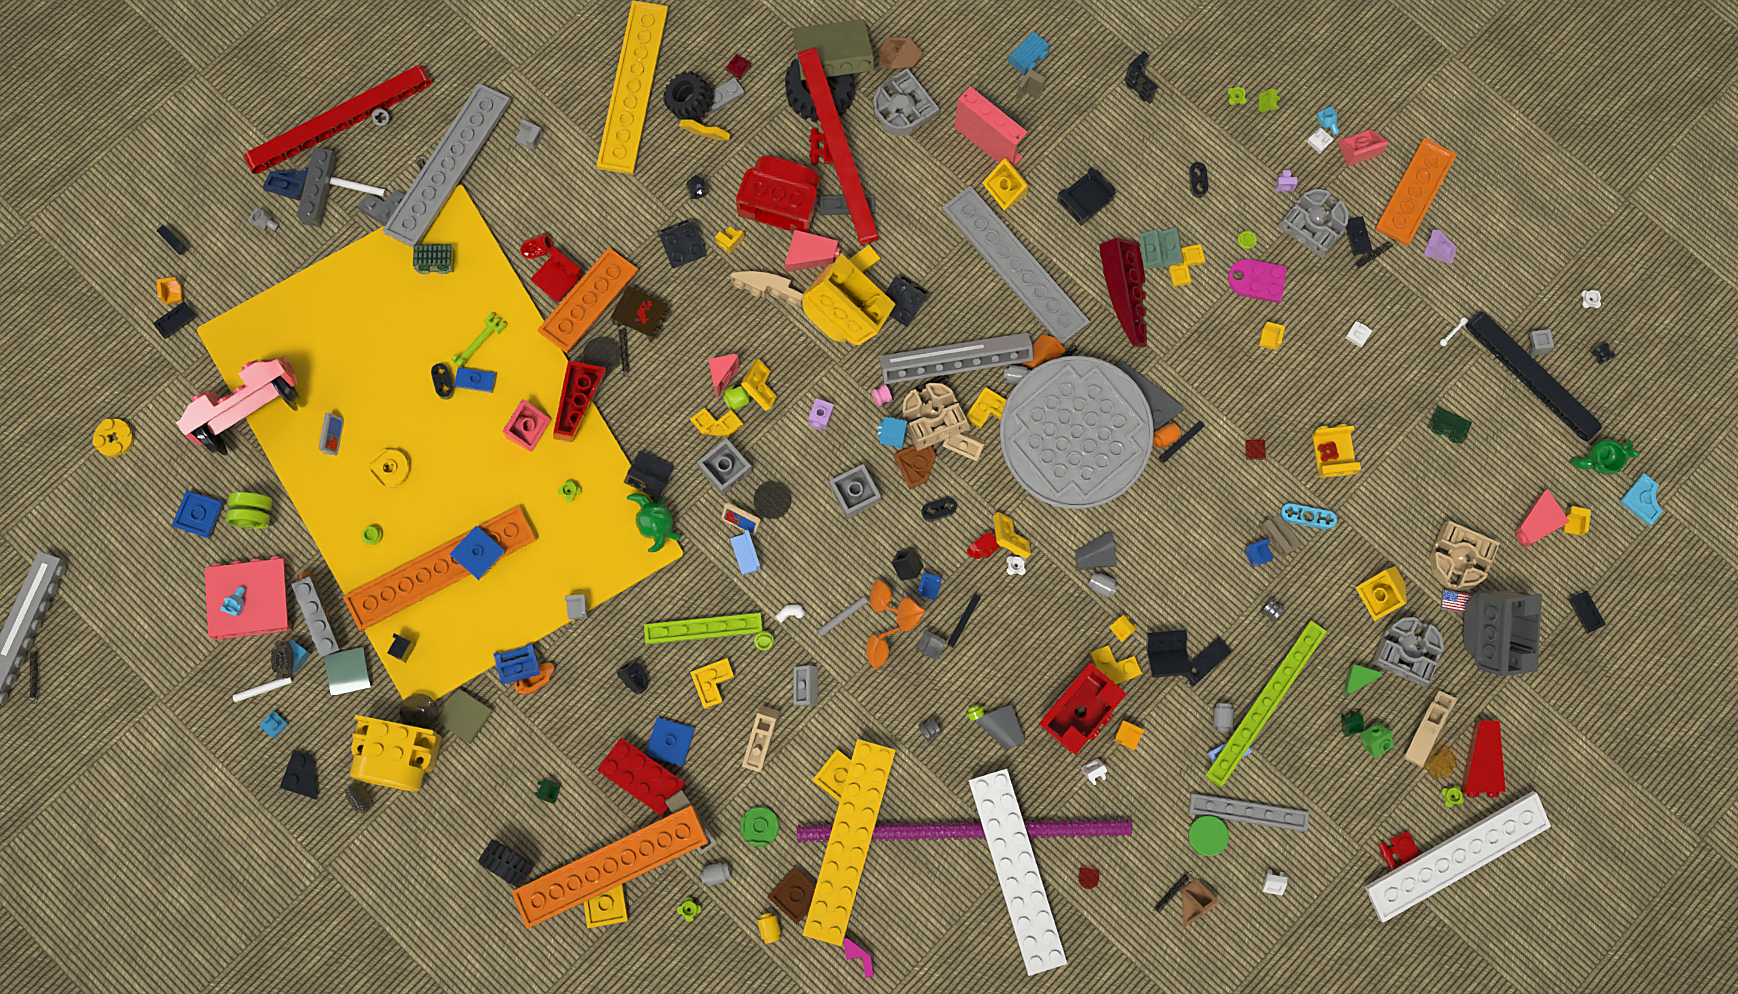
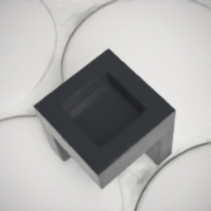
[891,548,923,581]
[387,633,415,663]

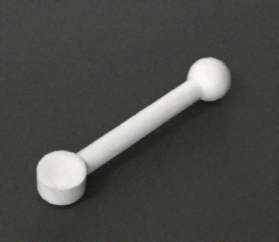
[1440,318,1468,346]

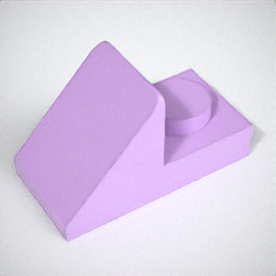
[1425,230,1457,264]

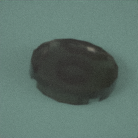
[583,337,621,374]
[754,481,791,519]
[271,640,294,680]
[399,693,439,730]

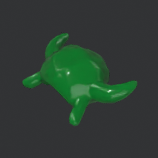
[1570,439,1640,475]
[627,494,680,552]

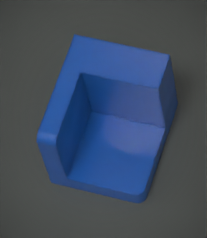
[1244,538,1273,568]
[917,573,942,601]

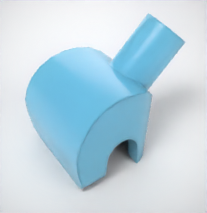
[1317,106,1340,135]
[220,587,246,616]

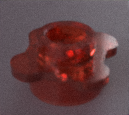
[1317,442,1339,462]

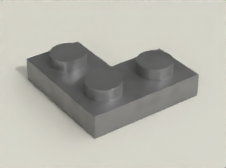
[358,190,405,226]

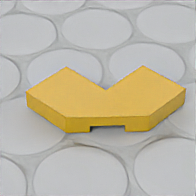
[679,120,730,140]
[1168,244,1205,287]
[690,407,743,437]

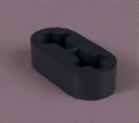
[1189,162,1208,198]
[156,225,187,255]
[431,363,454,400]
[921,497,957,522]

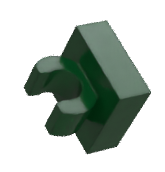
[1341,711,1364,737]
[534,779,561,804]

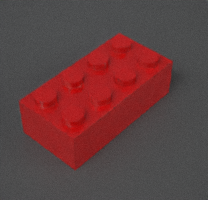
[597,737,687,818]

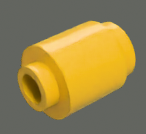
[757,913,781,944]

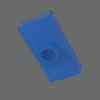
[454,368,496,393]

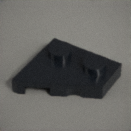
[279,750,318,800]

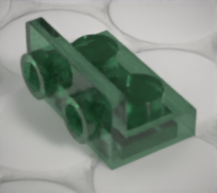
[1427,406,1472,444]

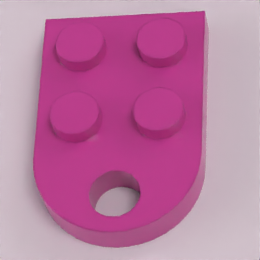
[1228,259,1287,303]

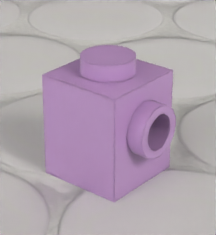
[808,398,834,430]

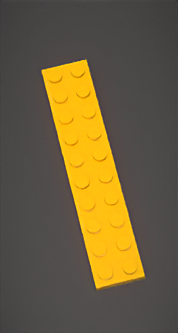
[597,0,668,175]
[803,739,896,946]

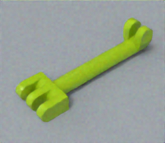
[451,312,507,368]

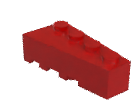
[553,360,606,442]

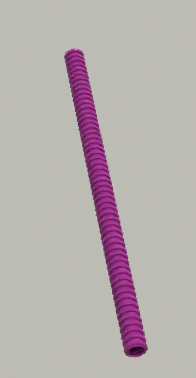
[797,819,1132,843]

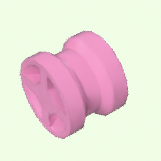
[871,384,893,407]

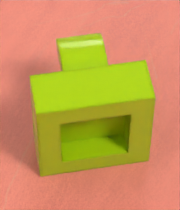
[1258,88,1280,113]

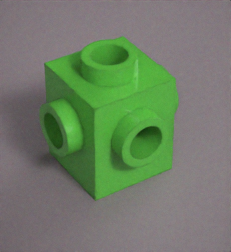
[1360,723,1394,758]

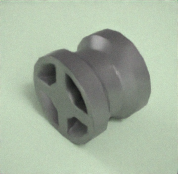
[1261,598,1285,623]
[918,717,942,742]

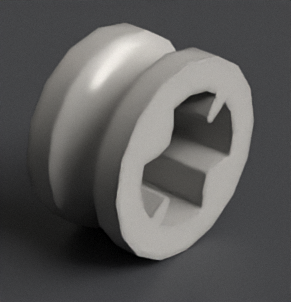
[371,108,389,126]

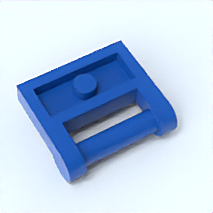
[493,643,540,685]

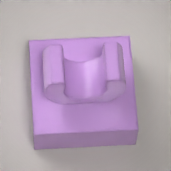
[1275,170,1297,191]

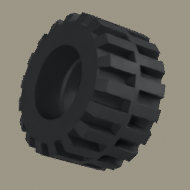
[663,71,714,121]
[478,840,534,887]

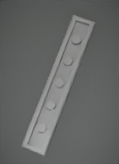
[1188,793,1309,832]

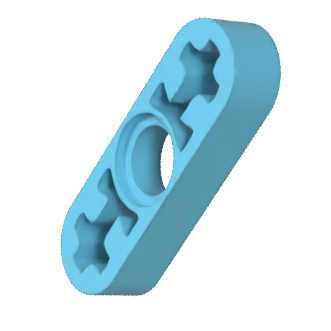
[1280,503,1337,530]

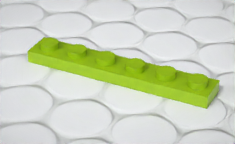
[644,613,762,645]

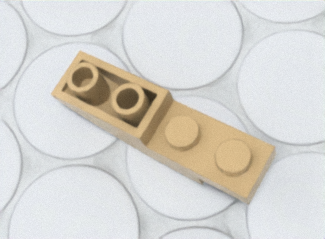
[731,271,803,307]
[1404,691,1457,768]

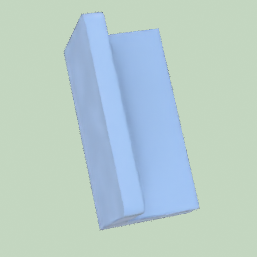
[730,530,761,576]

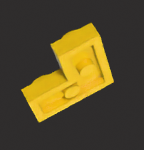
[741,358,777,411]
[966,387,1007,429]
[993,512,1031,559]
[1090,645,1142,685]
[690,658,734,710]

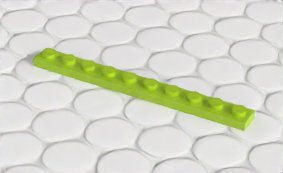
[1204,621,1327,788]

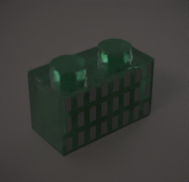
[413,244,455,274]

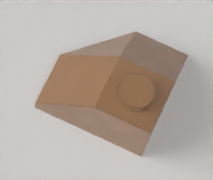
[878,37,922,69]

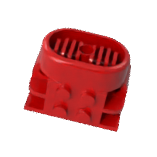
[736,156,820,233]
[1038,663,1127,755]

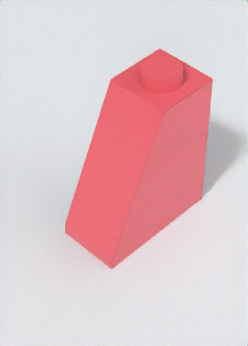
[785,230,841,271]
[1515,489,1569,548]

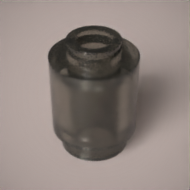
[344,782,373,813]

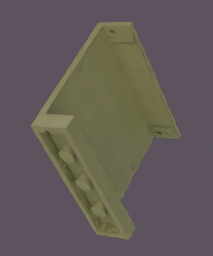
[792,19,874,80]

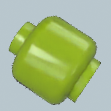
[722,382,751,410]

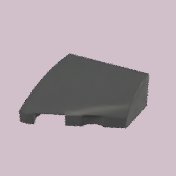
[1075,531,1117,571]
[975,705,1025,750]

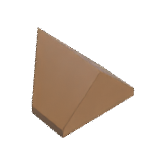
[1181,879,1220,928]

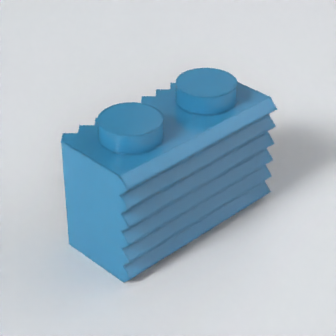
[1008,31,1049,76]
[877,416,907,448]

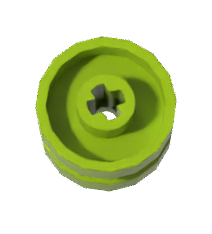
[225,492,272,529]

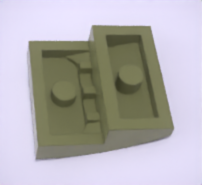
[436,689,493,744]

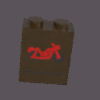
[610,286,670,342]

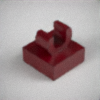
[726,54,751,80]

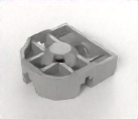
[873,68,940,137]
[1278,189,1349,259]
[1372,617,1444,688]

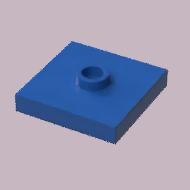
[171,490,224,539]
[450,526,505,581]
[645,718,695,767]

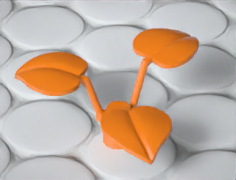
[866,579,926,670]

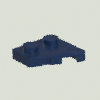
[263,167,309,201]

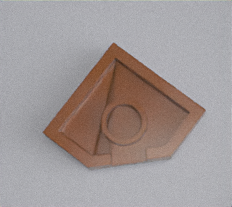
[893,441,936,490]

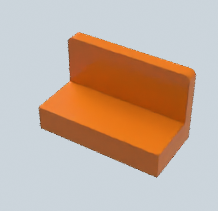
[1021,334,1066,369]

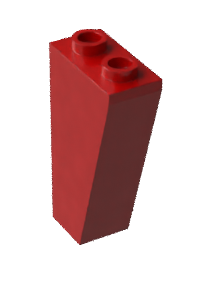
[1461,721,1506,798]

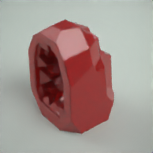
[520,232,553,259]
[967,531,1001,559]

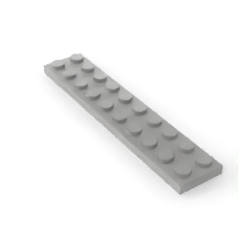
[382,83,511,249]
[942,186,1090,345]

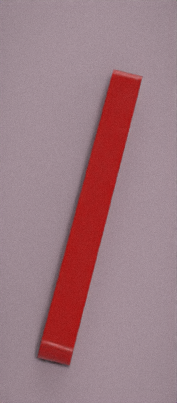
[797,46,879,246]
[243,65,432,174]

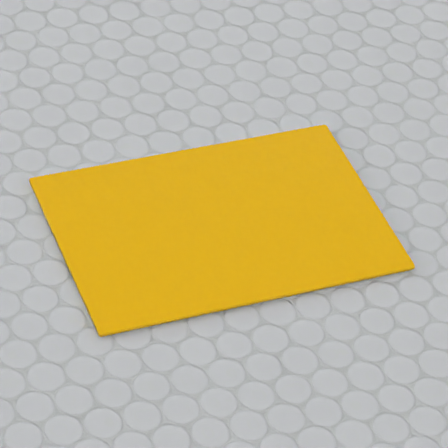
[197,185,683,713]

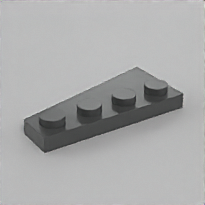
[1116,362,1185,432]

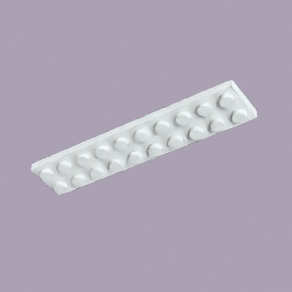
[968,769,1067,976]
[1365,791,1551,923]

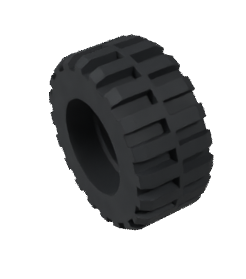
[785,59,855,122]

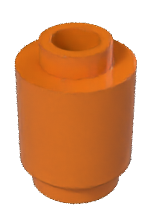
[1153,423,1181,449]

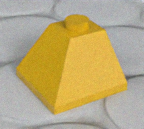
[1355,566,1407,621]

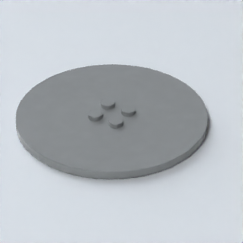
[1000,356,1154,509]

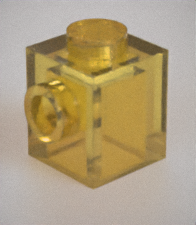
[1424,748,1458,780]

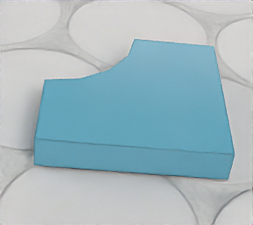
[1619,473,1663,526]

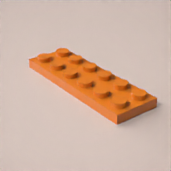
[1374,138,1457,247]
[537,248,638,354]

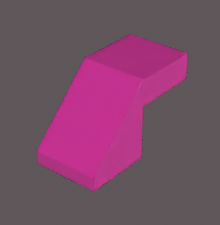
[843,938,873,978]

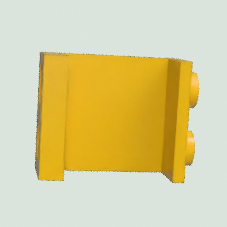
[1312,424,1361,478]

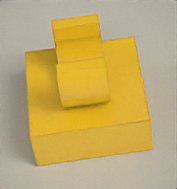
[1110,615,1136,642]

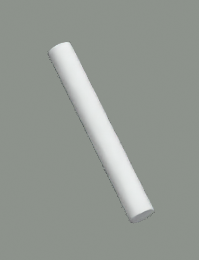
[330,177,386,197]
[233,675,293,703]

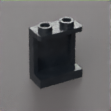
[1057,167,1116,226]

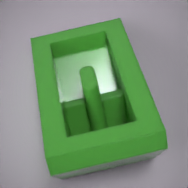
[1343,664,1382,697]

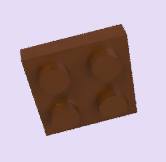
[767,867,816,925]

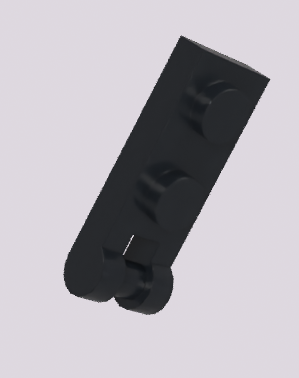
[1182,637,1232,687]

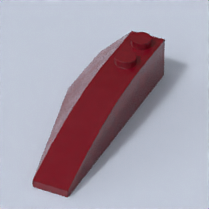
[1099,238,1147,348]

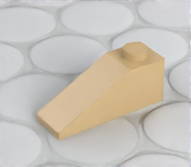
[742,705,780,773]

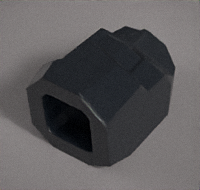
[686,175,709,199]
[616,660,648,694]

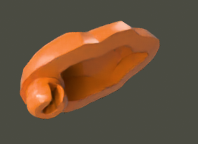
[514,663,555,695]

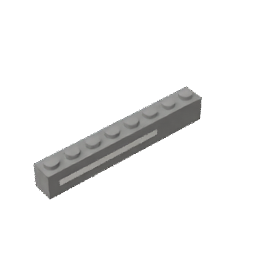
[879,333,1033,384]
[0,551,67,708]

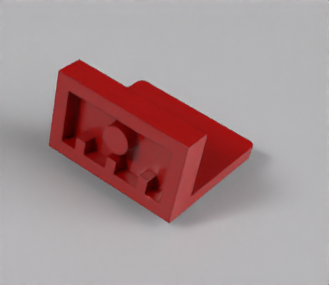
[530,246,583,303]

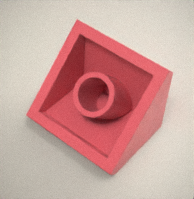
[1338,129,1388,166]
[708,354,740,397]
[502,399,551,452]

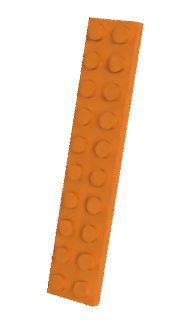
[343,506,537,632]
[511,805,709,929]

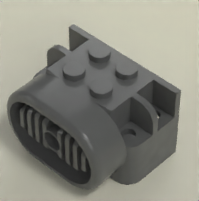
[1463,590,1542,676]

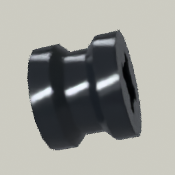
[1591,343,1616,365]

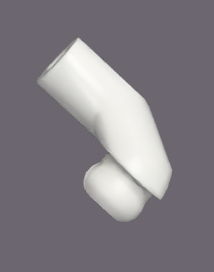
[775,604,805,623]

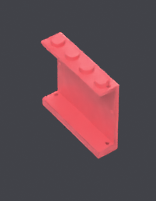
[954,86,1028,167]
[205,556,292,640]

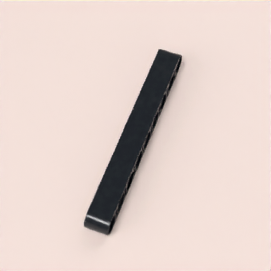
[1466,311,1602,442]

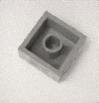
[697,438,752,496]
[829,464,881,519]

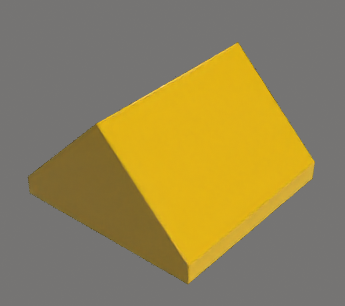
[982,158,1029,211]

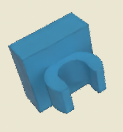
[259,711,289,739]

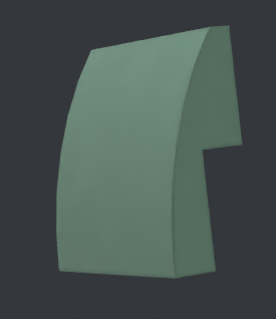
[1139,227,1184,268]
[324,646,372,696]

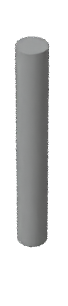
[817,596,868,636]

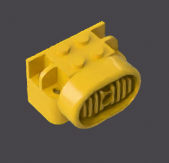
[802,253,895,345]
[349,715,442,792]

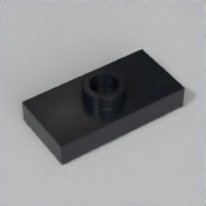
[1346,216,1372,256]
[152,301,196,339]
[1568,591,1606,634]

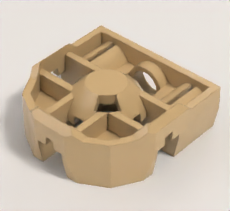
[903,383,970,451]
[1429,521,1500,590]

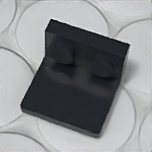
[1124,51,1158,104]
[656,218,706,269]
[885,274,932,327]
[623,451,674,499]
[1146,630,1191,678]

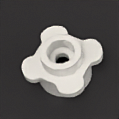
[1581,290,1601,308]
[1006,556,1026,575]

